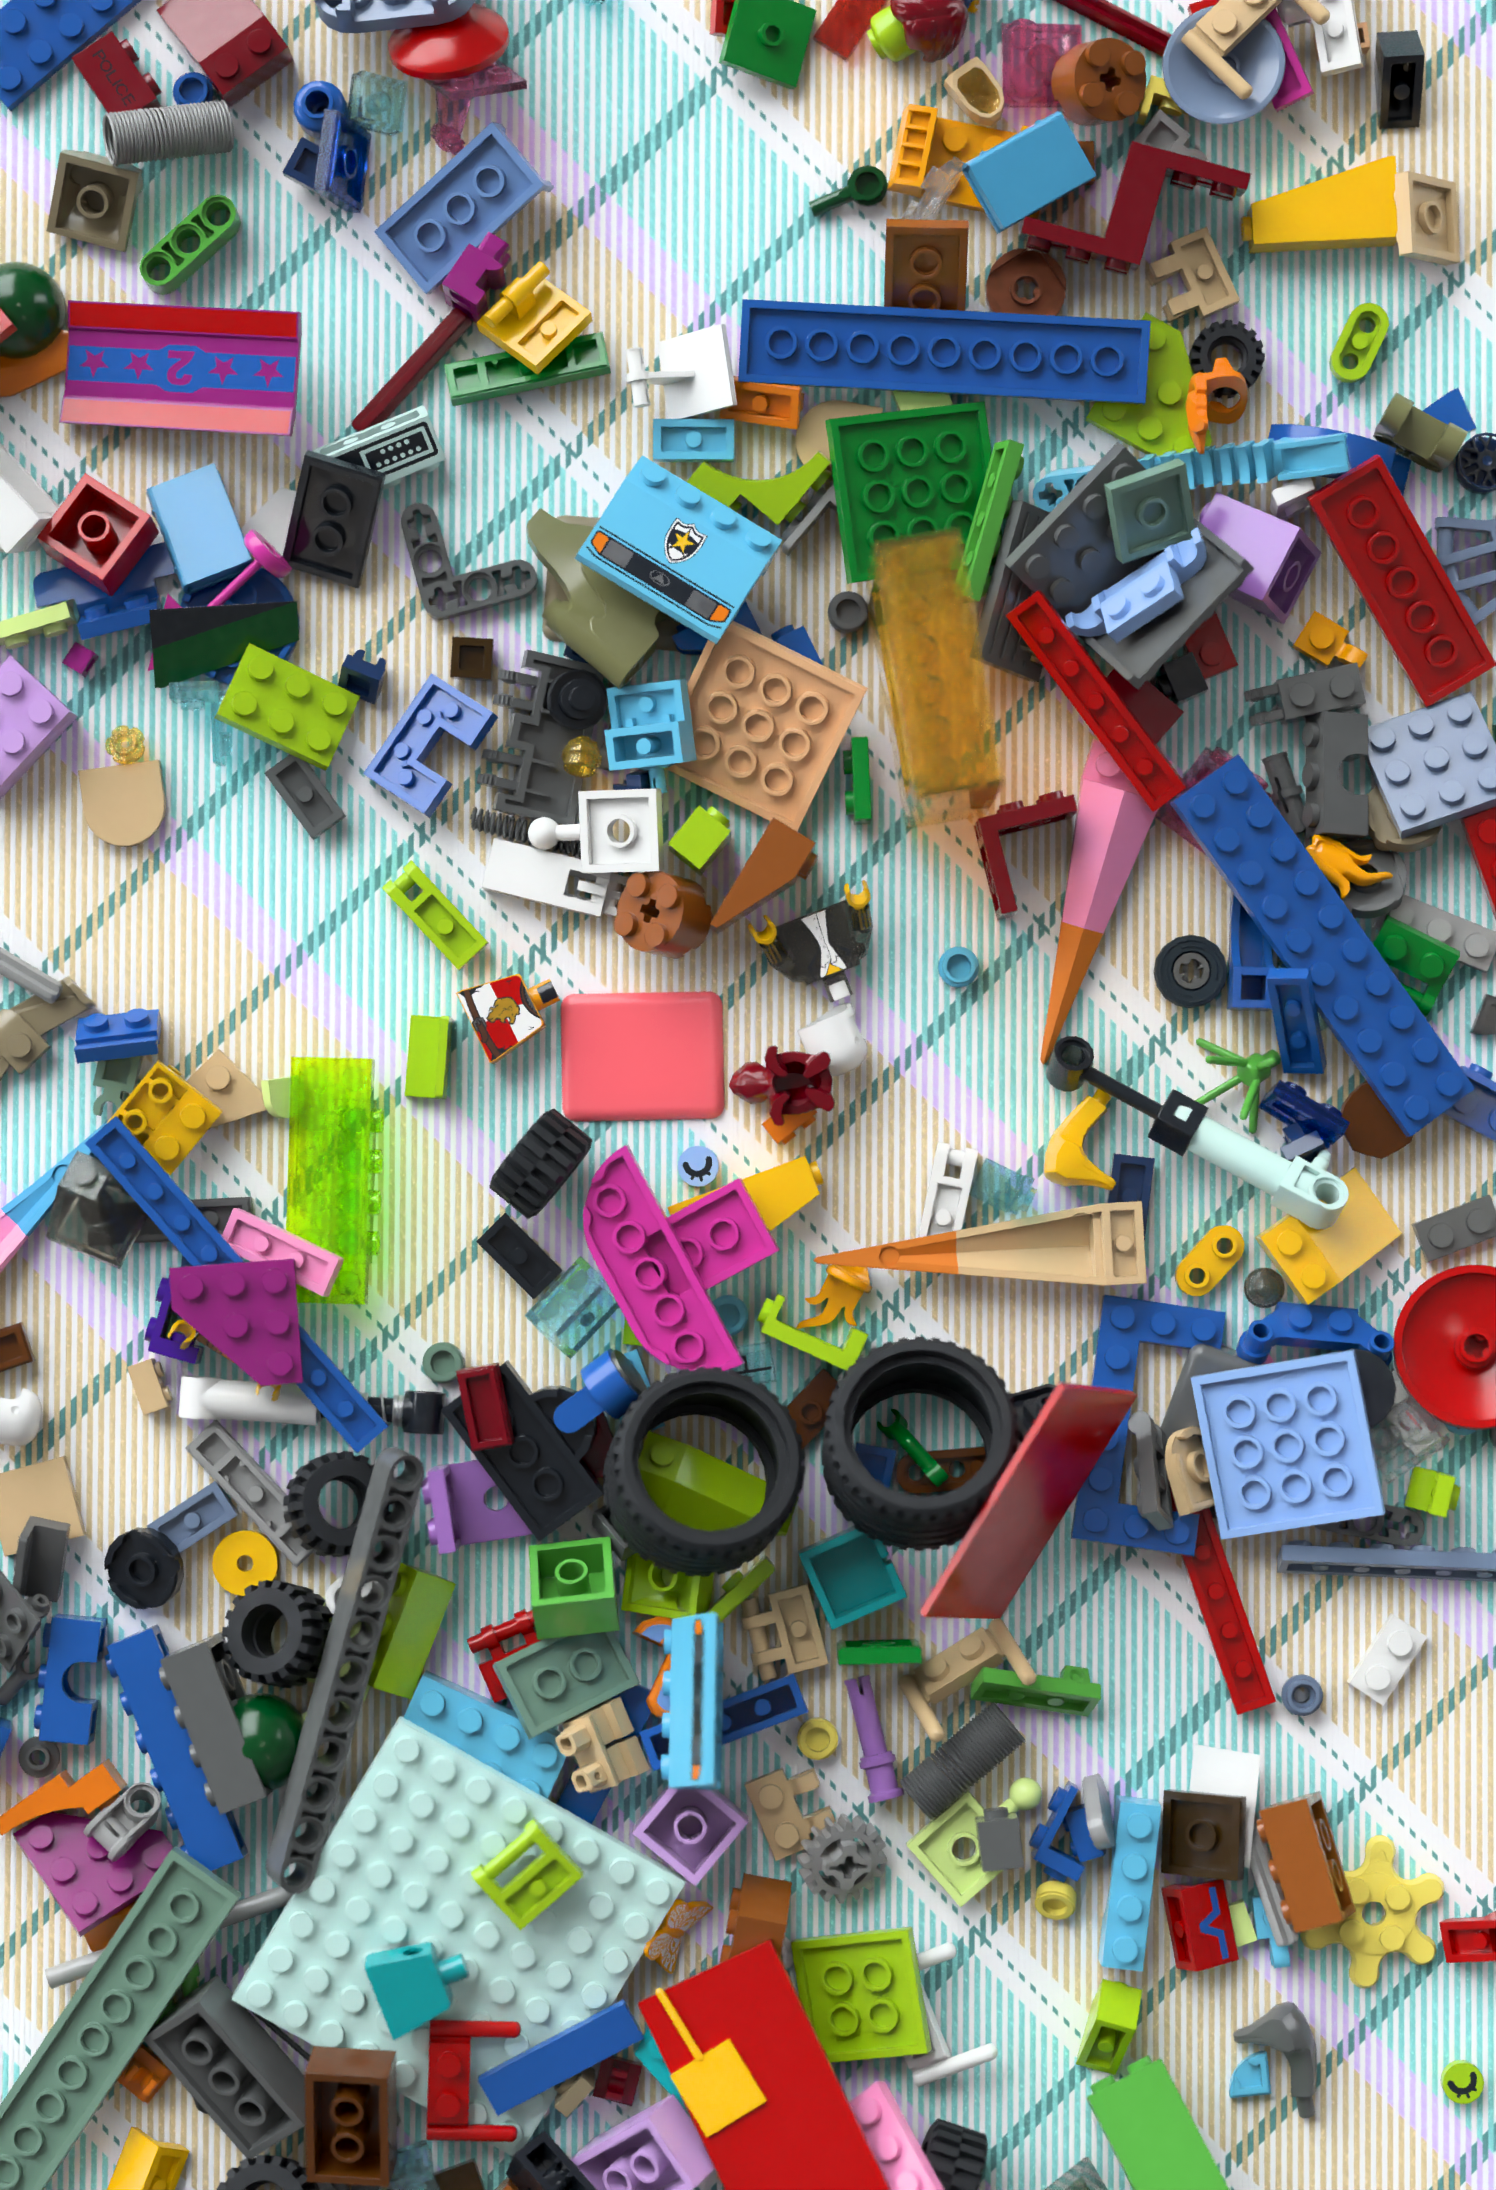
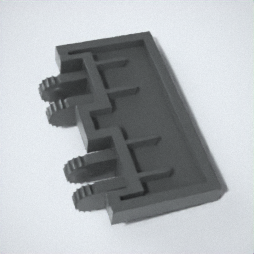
[970,500,1074,682]
[476,650,604,825]

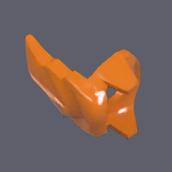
[1185,358,1248,454]

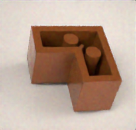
[719,1873,792,1963]

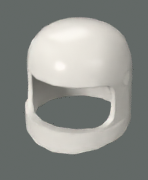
[797,1003,867,1077]
[0,1388,42,1446]

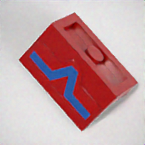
[1161,1879,1239,1972]

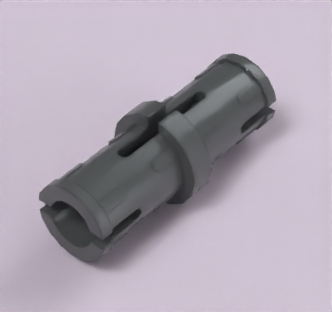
[1261,751,1306,834]

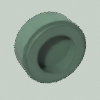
[422,1342,464,1383]

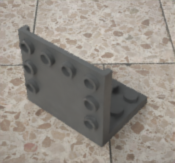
[1003,442,1255,690]

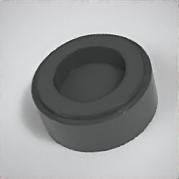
[828,591,868,634]

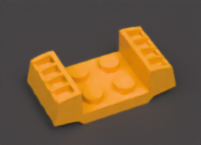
[887,104,1040,220]

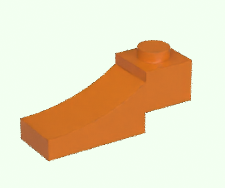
[0,1758,127,1836]

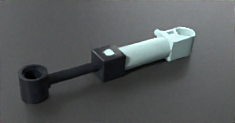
[1046,1036,1349,1229]

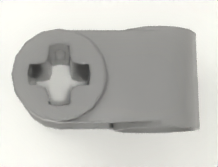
[83,1782,161,1862]

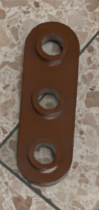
[896,1446,986,1494]

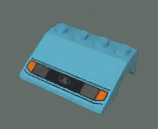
[661,1613,724,1790]

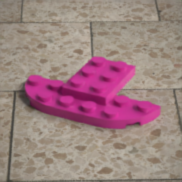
[583,1145,780,1371]

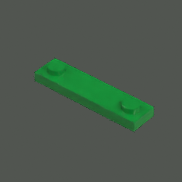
[444,332,611,406]

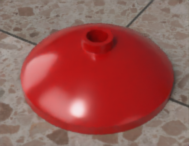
[388,3,510,80]

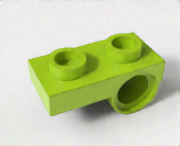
[1404,1466,1461,1518]

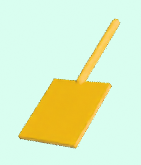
[656,1988,767,2137]

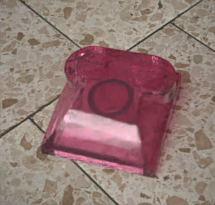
[1000,18,1082,108]

